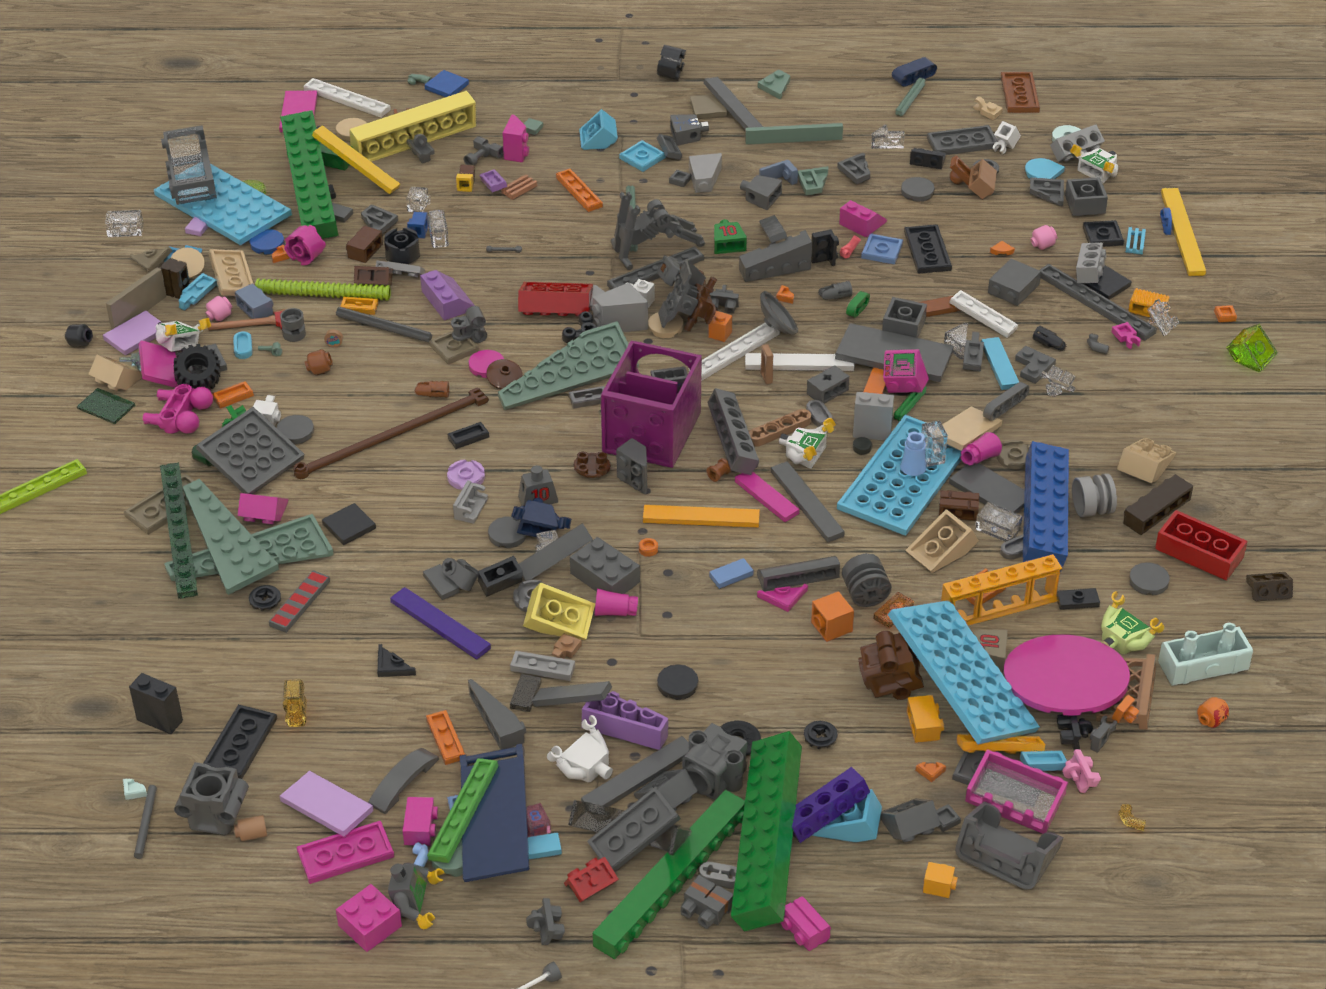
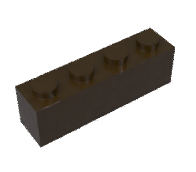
[1123,474,1193,535]

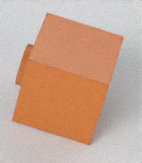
[811,591,854,642]

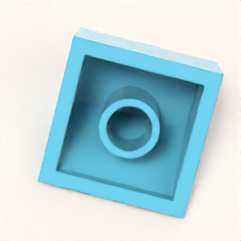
[579,109,618,150]

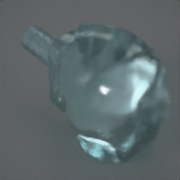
[119,352,141,371]

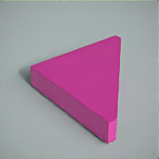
[757,584,808,612]

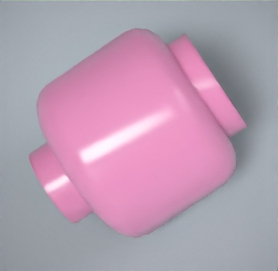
[1030,225,1057,250]
[205,296,232,322]

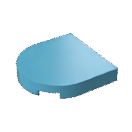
[1025,158,1065,179]

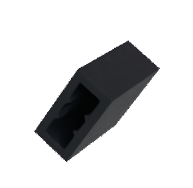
[129,673,183,734]

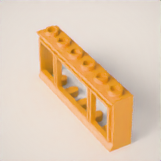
[941,554,1062,626]

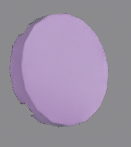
[447,460,485,490]

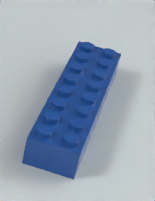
[1023,441,1069,572]

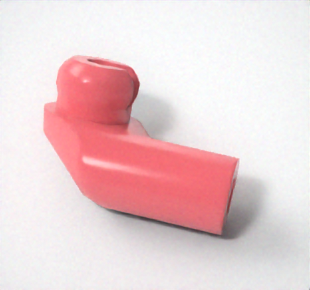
[840,235,861,259]

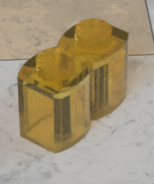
[283,679,307,727]

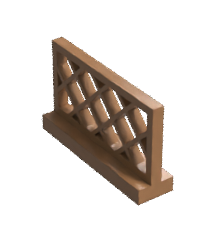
[1096,654,1156,729]

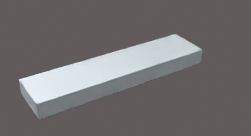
[950,290,1018,338]

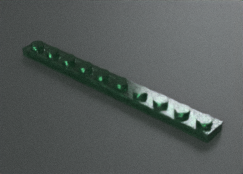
[160,462,198,599]

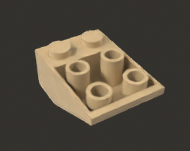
[1117,438,1177,483]

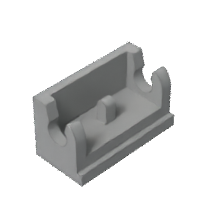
[453,480,488,524]

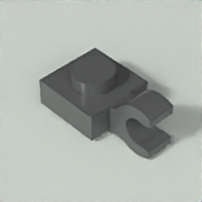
[1090,715,1117,753]

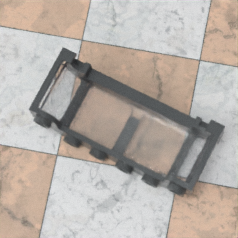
[161,125,217,205]

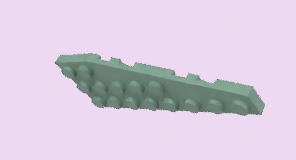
[498,321,639,410]

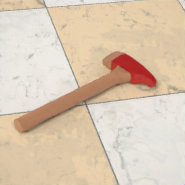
[208,309,286,331]

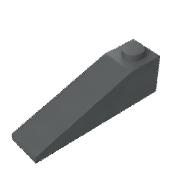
[468,679,526,750]

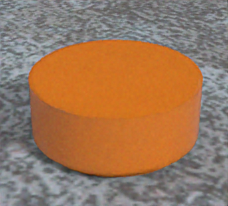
[639,538,658,557]

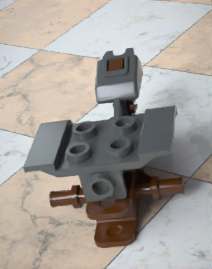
[658,255,717,332]

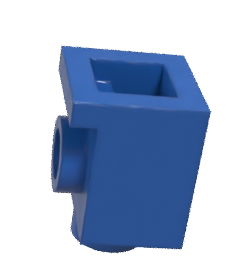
[407,212,428,238]

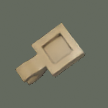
[973,97,1003,120]

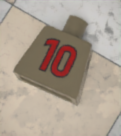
[974,630,1008,672]

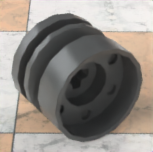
[842,553,892,607]

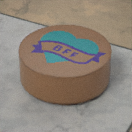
[324,329,343,347]

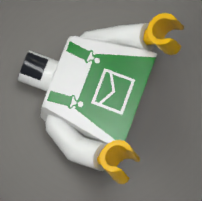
[1070,144,1118,184]
[156,318,211,352]
[779,418,836,469]

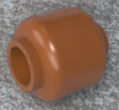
[305,349,333,375]

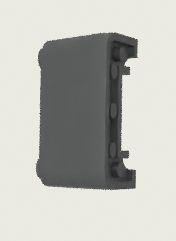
[955,801,1064,890]

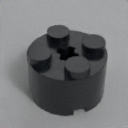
[657,45,686,80]
[384,228,420,265]

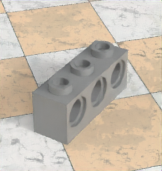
[1050,124,1105,162]
[1076,243,1106,283]

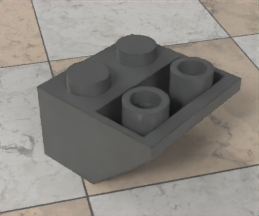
[616,438,648,494]

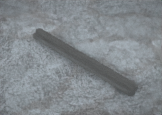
[336,307,432,342]

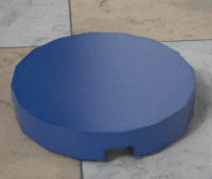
[250,229,285,254]

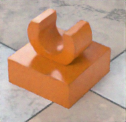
[1111,695,1139,724]

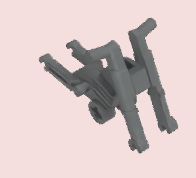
[610,191,706,270]

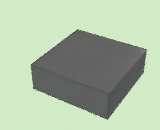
[669,170,691,187]
[936,804,961,832]

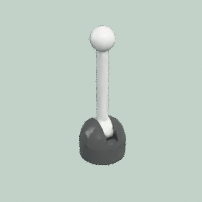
[517,961,562,989]

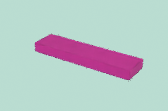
[735,472,799,522]

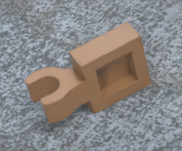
[552,633,582,659]

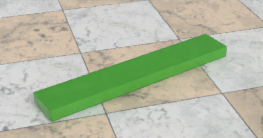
[427,758,499,863]

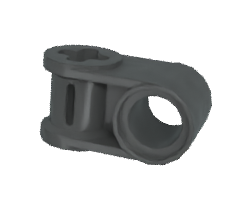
[442,558,478,591]

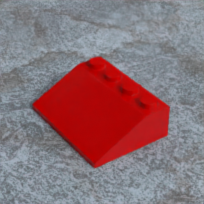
[518,281,593,316]

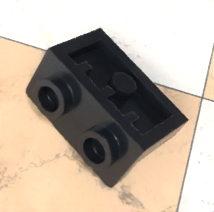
[910,148,946,169]
[811,229,839,266]

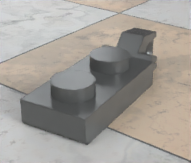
[963,332,984,371]

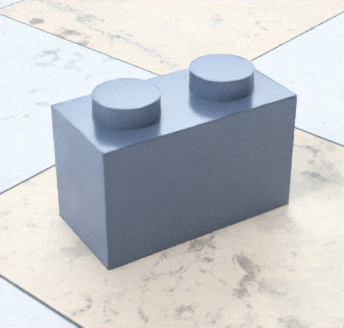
[235,283,274,319]

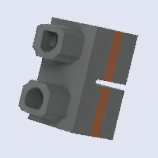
[681,875,733,929]

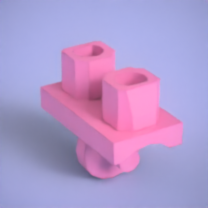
[1062,749,1101,793]

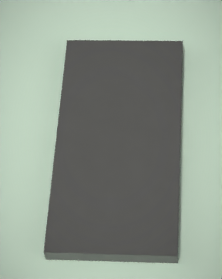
[835,323,954,382]

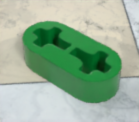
[846,291,870,318]

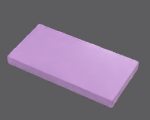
[280,771,374,837]

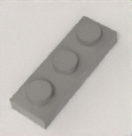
[510,651,575,681]

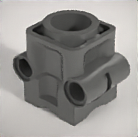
[682,723,747,800]
[174,762,249,835]

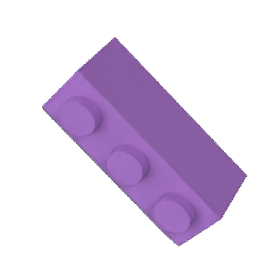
[420,270,475,321]

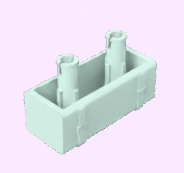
[1158,623,1253,686]

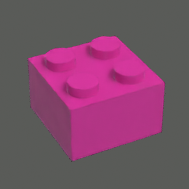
[336,884,402,952]

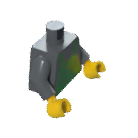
[388,863,444,930]

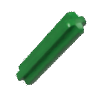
[893,386,927,421]

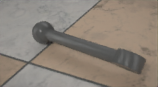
[486,246,522,253]

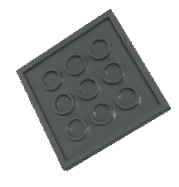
[196,407,305,494]

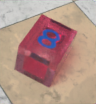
[527,803,551,837]

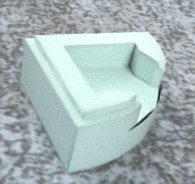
[123,779,147,800]

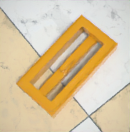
[340,297,378,315]

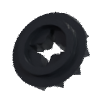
[249,585,281,611]
[804,721,838,749]

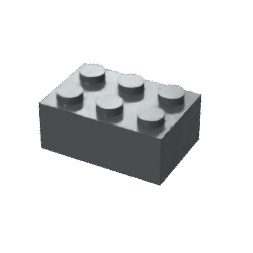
[570,537,640,594]

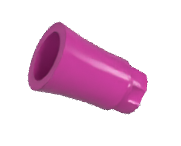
[961,432,1002,465]
[594,588,638,616]

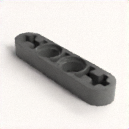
[983,382,1030,421]

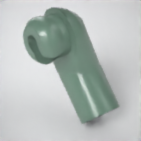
[407,74,432,85]

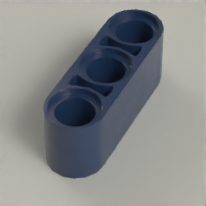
[892,57,937,87]

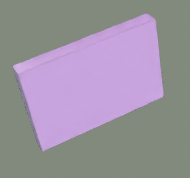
[103,311,161,355]

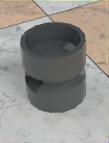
[280,308,306,342]

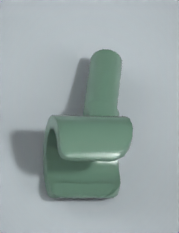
[258,342,282,356]

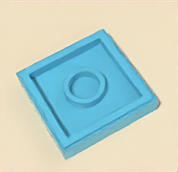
[619,140,666,172]

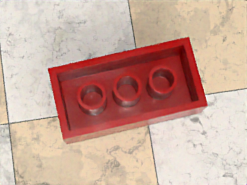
[1155,510,1248,581]

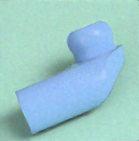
[412,842,428,867]

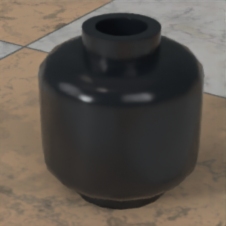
[65,324,93,347]

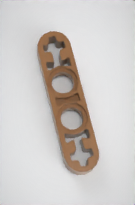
[749,409,811,447]

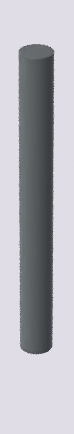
[134,785,157,859]

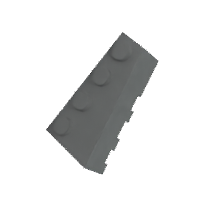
[739,230,812,282]

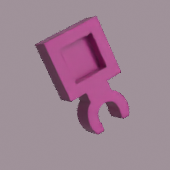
[1111,322,1141,349]

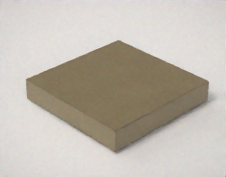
[690,94,727,119]
[429,331,479,365]

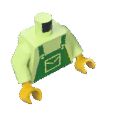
[1101,591,1164,654]

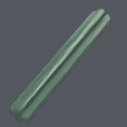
[895,78,925,116]

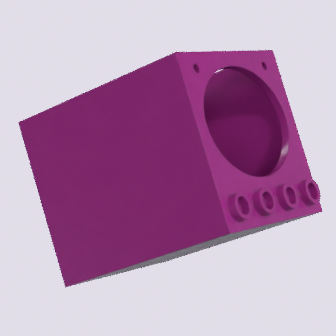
[601,340,702,468]

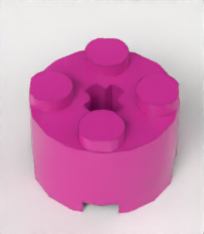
[284,225,326,265]

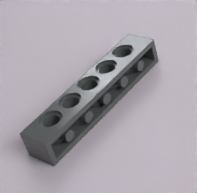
[707,388,759,475]

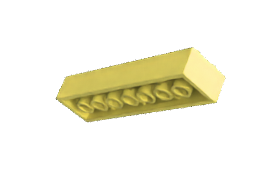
[350,91,476,162]

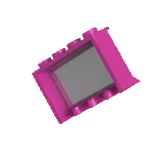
[965,749,1068,834]

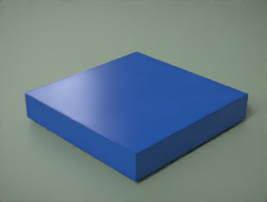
[425,70,469,97]

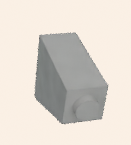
[689,153,722,193]

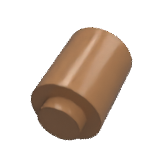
[234,815,267,841]

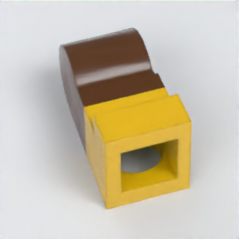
[456,164,475,192]

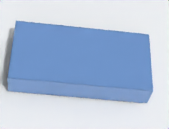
[709,558,754,589]

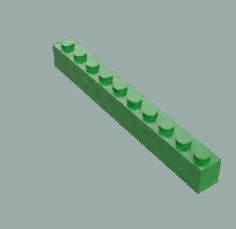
[592,789,745,960]

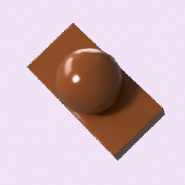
[950,155,971,185]

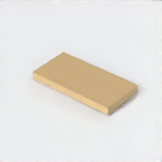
[209,249,254,296]
[931,406,1003,451]

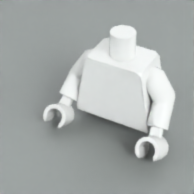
[547,715,613,783]

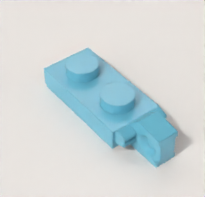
[179,273,217,311]

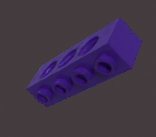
[792,767,870,843]

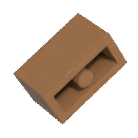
[968,159,997,199]

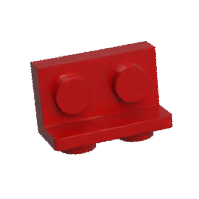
[564,857,619,903]

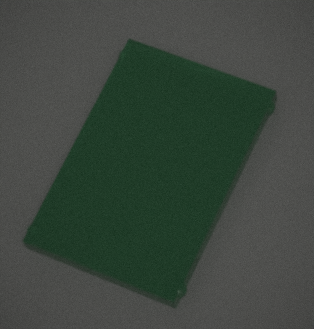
[77,388,136,424]

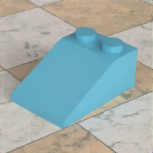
[811,789,882,842]

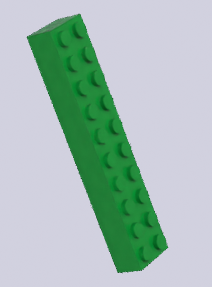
[280,110,339,239]
[731,731,802,932]

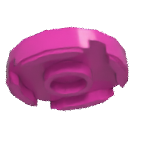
[468,350,504,378]

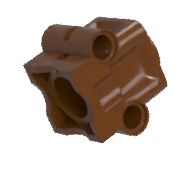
[858,631,924,700]

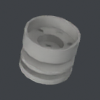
[1072,473,1117,517]

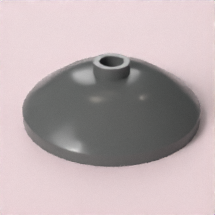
[760,291,798,335]

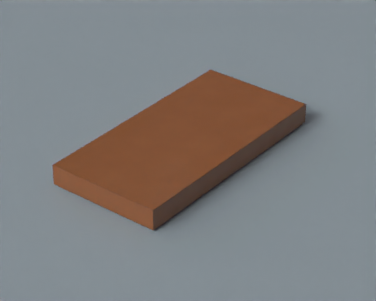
[1001,72,1040,113]

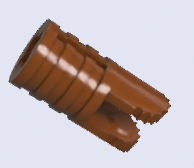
[414,381,450,398]

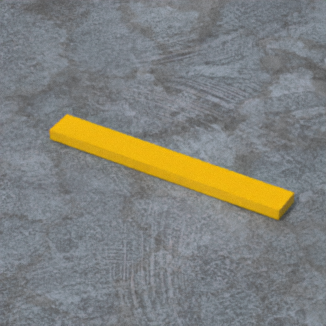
[1161,188,1206,276]

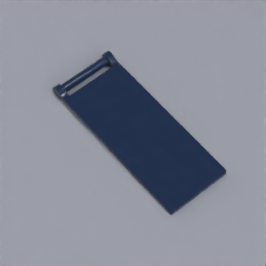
[460,743,530,882]

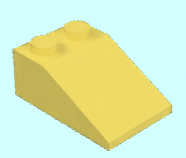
[523,583,596,640]

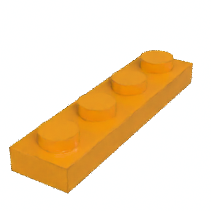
[957,734,1045,754]

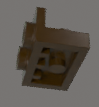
[1246,572,1293,601]

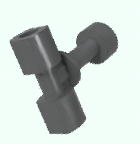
[463,136,504,165]

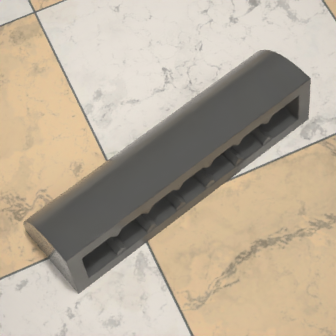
[757,556,840,591]

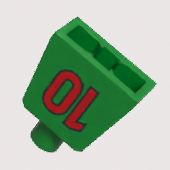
[714,219,747,254]

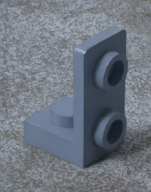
[759,160,798,185]

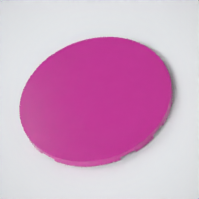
[1004,635,1130,716]

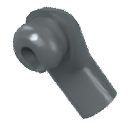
[1087,333,1109,354]

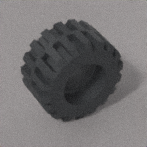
[173,344,220,389]

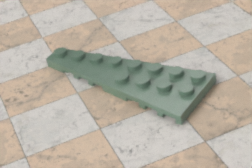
[183,479,279,595]

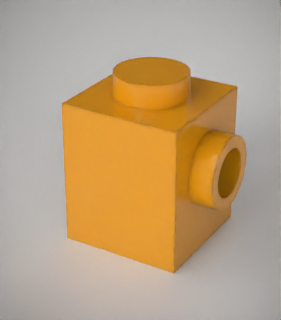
[923,862,958,898]

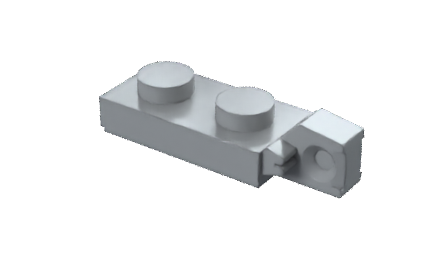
[376,260,425,277]

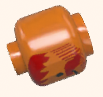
[1197,697,1229,728]

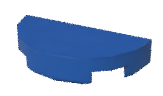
[1160,208,1172,235]

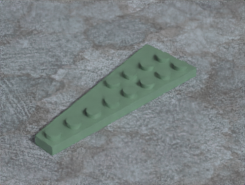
[164,514,334,581]

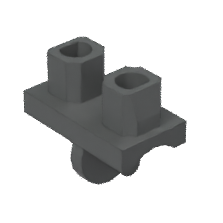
[407,134,435,163]
[710,285,739,313]
[526,898,565,945]

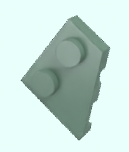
[757,70,790,99]
[798,166,829,195]

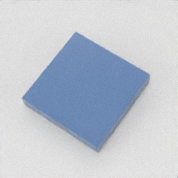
[861,234,903,265]

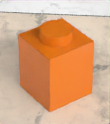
[709,311,732,342]

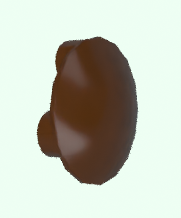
[573,451,611,478]

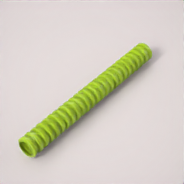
[255,278,391,301]

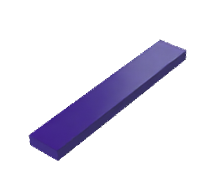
[390,587,491,660]

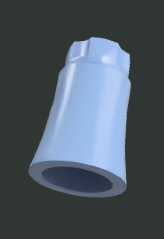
[900,431,927,476]

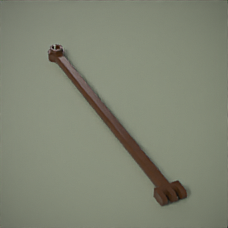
[293,388,489,479]

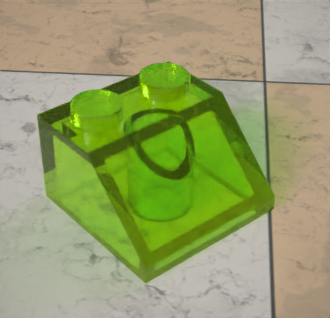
[1226,324,1278,372]

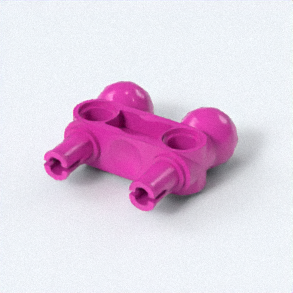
[143,384,213,434]

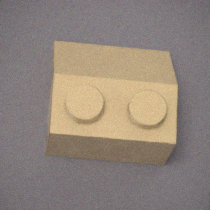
[89,354,142,391]

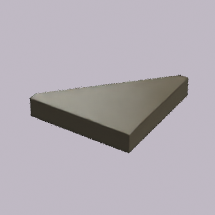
[130,246,173,272]

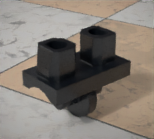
[1057,714,1093,750]

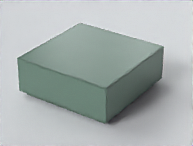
[524,118,543,135]

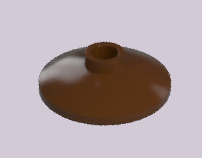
[486,359,523,389]

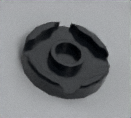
[657,664,698,700]

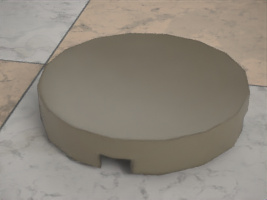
[997,440,1030,470]

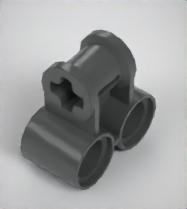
[451,306,487,343]

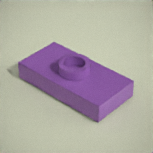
[480,169,507,192]

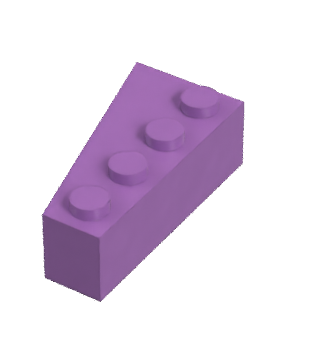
[582,691,668,750]

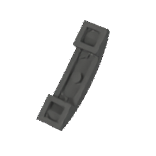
[368,748,439,814]

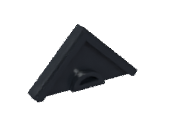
[377,644,416,677]

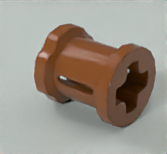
[706,458,731,482]

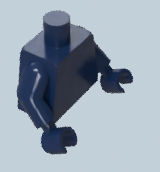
[511,498,572,541]

